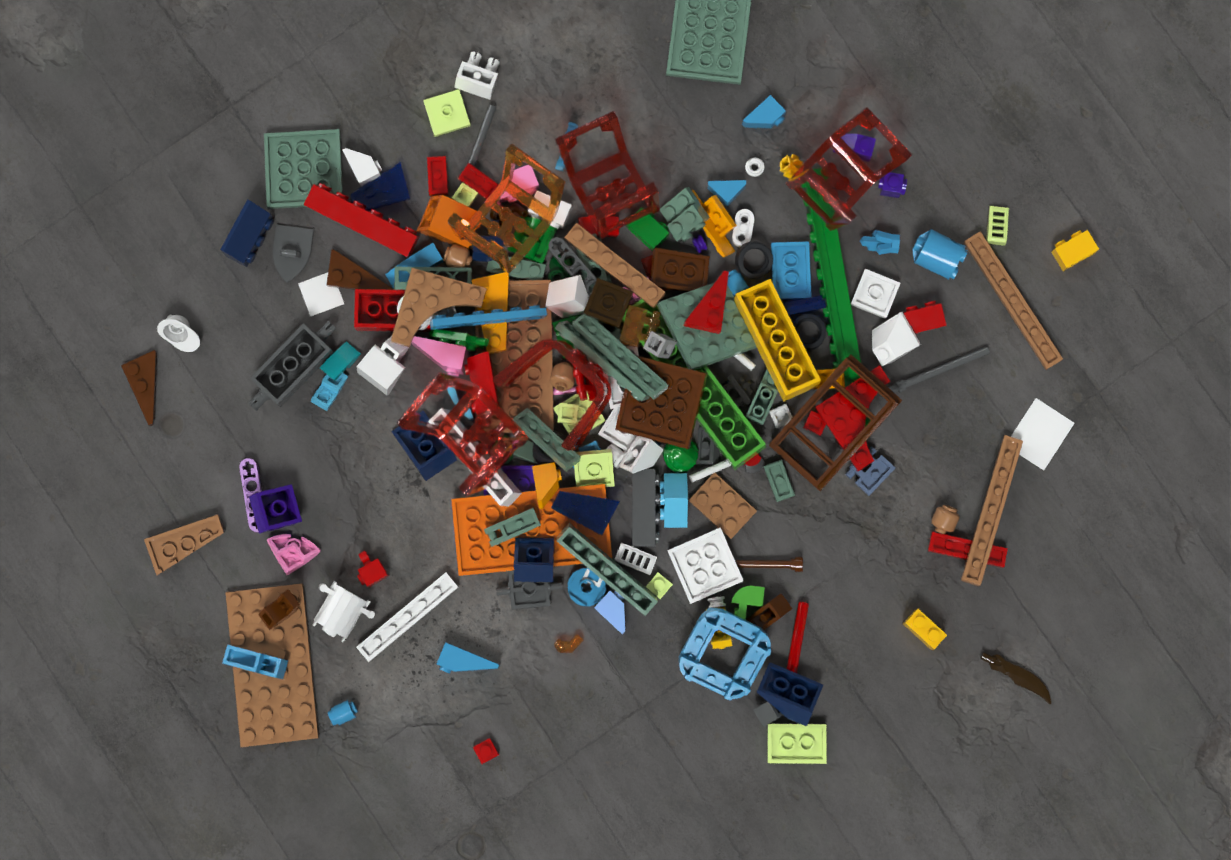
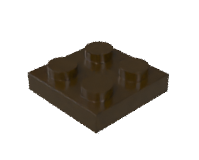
[583,278,633,328]

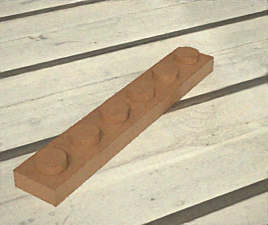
[564,223,666,309]

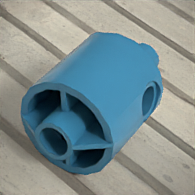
[912,229,968,280]

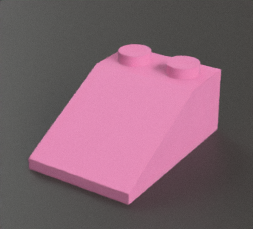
[412,336,469,377]

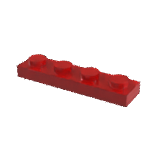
[928,532,1008,568]

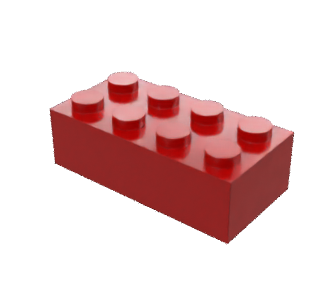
[354,289,433,332]

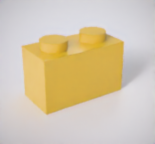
[1052,230,1099,271]
[903,609,947,650]

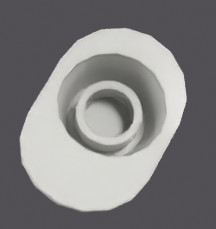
[157,314,200,352]

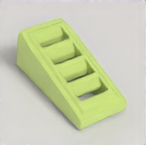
[986,206,1009,246]

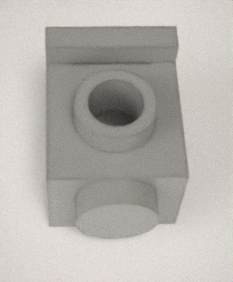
[643,331,677,359]

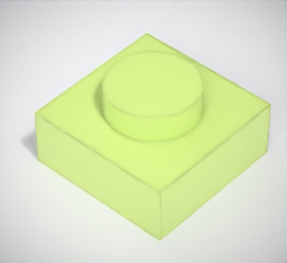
[452,183,478,207]
[557,403,579,425]
[646,573,673,600]

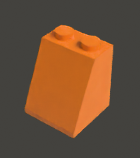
[417,195,482,248]

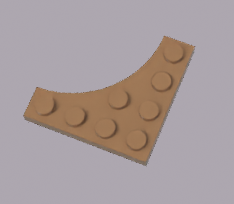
[391,268,486,347]

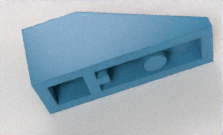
[437,642,500,674]

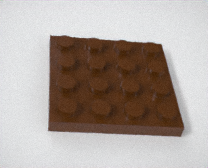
[615,355,708,449]

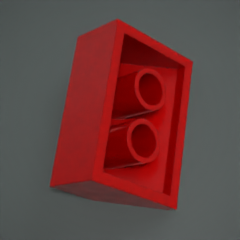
[464,351,500,417]

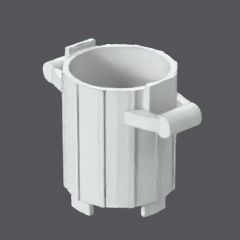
[312,581,375,642]

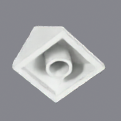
[545,275,589,318]
[357,344,406,396]

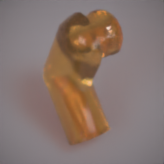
[554,634,584,653]

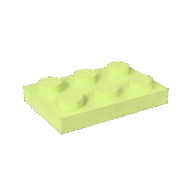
[767,724,827,764]

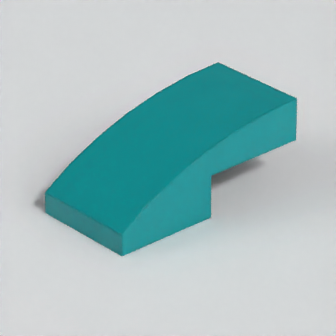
[320,342,361,381]

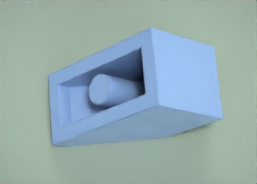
[594,591,625,635]

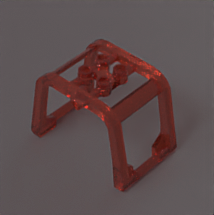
[786,107,912,231]
[555,111,660,239]
[493,339,612,451]
[397,372,528,496]

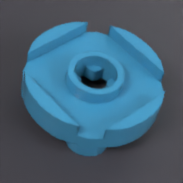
[568,568,606,607]

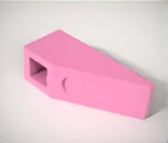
[484,164,539,209]

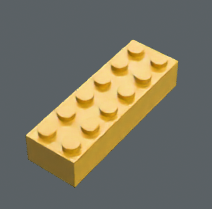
[734,279,821,402]

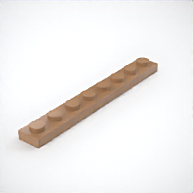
[963,231,1063,370]
[961,435,1023,586]

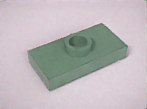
[763,460,795,502]

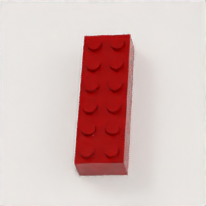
[303,183,420,257]

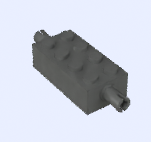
[248,321,337,411]

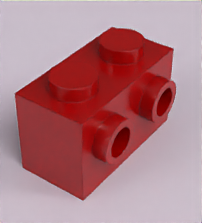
[903,300,947,333]

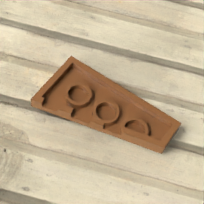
[144,514,225,576]

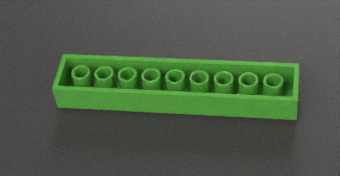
[622,299,766,470]

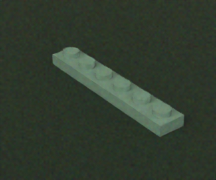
[572,314,668,400]
[555,320,650,401]

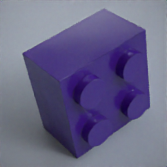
[249,484,302,534]

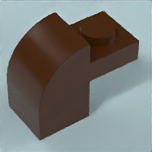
[258,589,300,630]

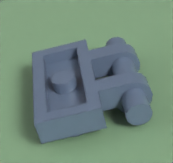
[845,446,895,496]

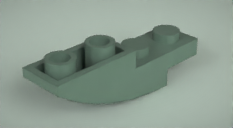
[746,369,778,425]

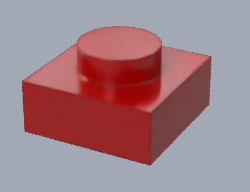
[803,410,826,436]
[473,738,499,764]

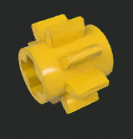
[780,154,803,179]

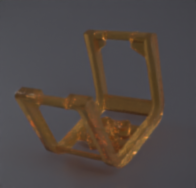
[448,144,565,273]

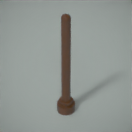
[735,557,803,572]

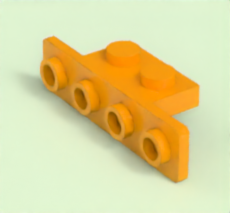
[692,190,737,258]

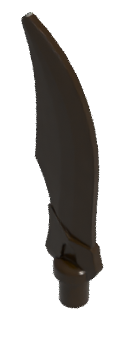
[980,652,1051,704]

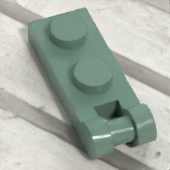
[484,508,541,547]

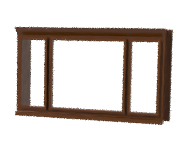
[769,354,903,491]

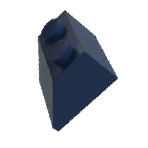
[514,538,554,582]

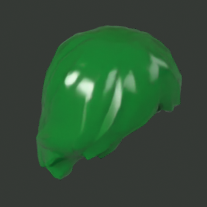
[663,441,699,473]

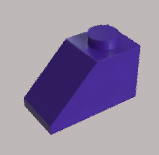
[833,134,876,162]

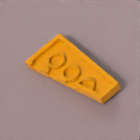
[471,271,509,354]

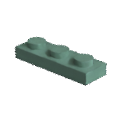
[486,255,546,280]

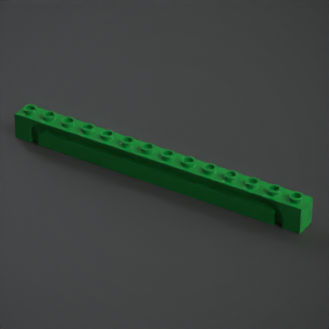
[800,167,871,427]

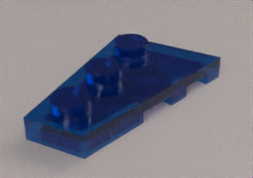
[350,162,410,211]
[551,491,620,535]

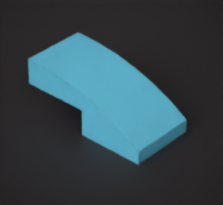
[311,373,348,411]
[446,385,474,421]

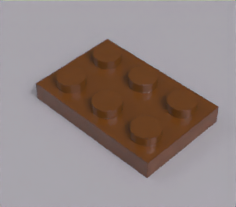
[650,248,710,292]

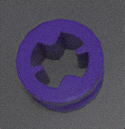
[692,234,707,253]

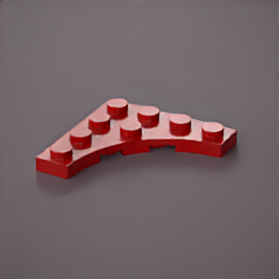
[815,365,890,472]

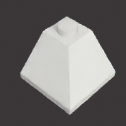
[872,312,921,366]

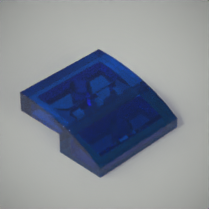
[783,295,826,315]

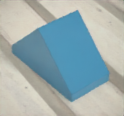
[707,180,746,207]

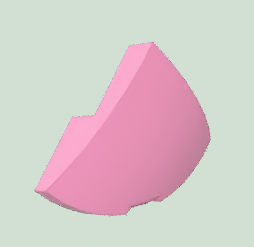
[267,534,320,575]

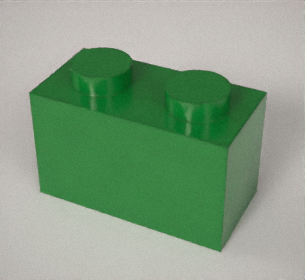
[626,207,669,252]

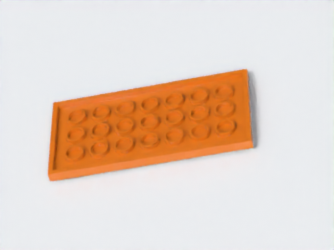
[451,484,612,576]

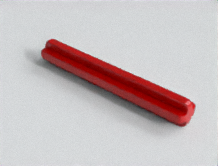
[787,602,809,673]

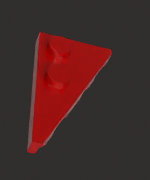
[684,270,729,334]

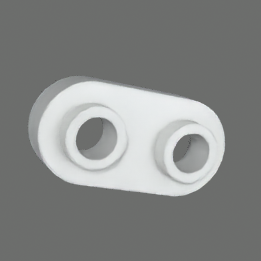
[732,209,754,247]

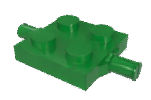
[429,329,489,352]

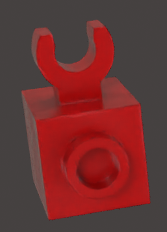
[357,551,389,587]

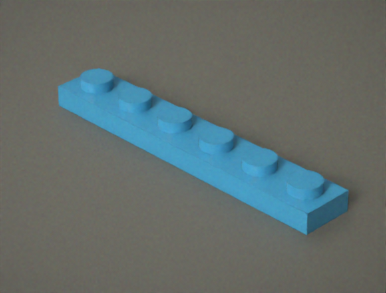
[430,305,547,330]

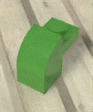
[731,586,765,620]

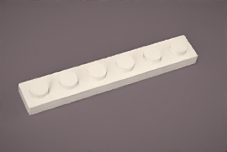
[356,573,459,662]

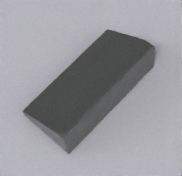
[696,426,720,466]

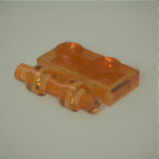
[619,305,661,348]

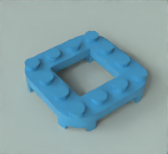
[679,607,771,700]

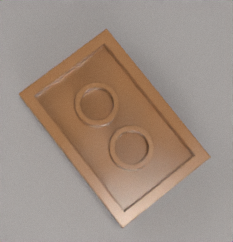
[688,473,757,539]

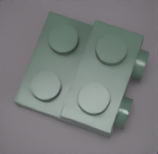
[659,187,710,242]

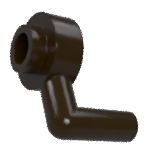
[490,203,528,225]

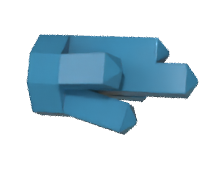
[860,230,900,255]

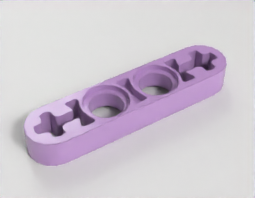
[240,458,262,533]

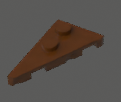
[326,249,393,290]
[121,350,157,426]

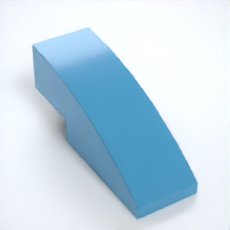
[385,243,444,289]
[222,644,288,679]

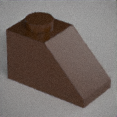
[746,593,793,630]

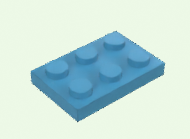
[771,241,811,300]

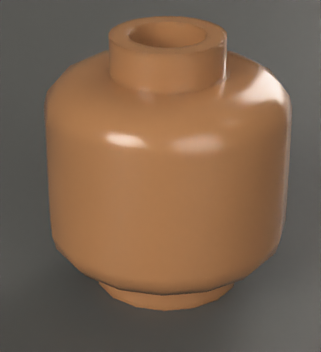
[443,244,473,268]
[550,362,576,392]
[931,504,960,534]

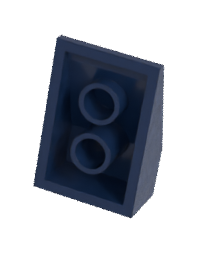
[391,411,457,481]
[757,662,823,727]

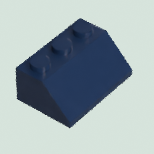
[220,199,274,267]

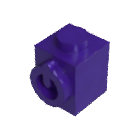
[878,172,907,198]

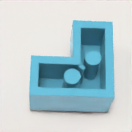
[660,473,688,528]

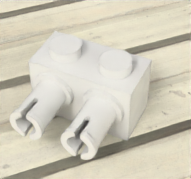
[455,52,500,100]

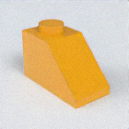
[532,462,562,509]

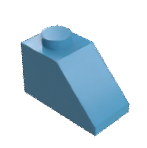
[742,95,786,128]

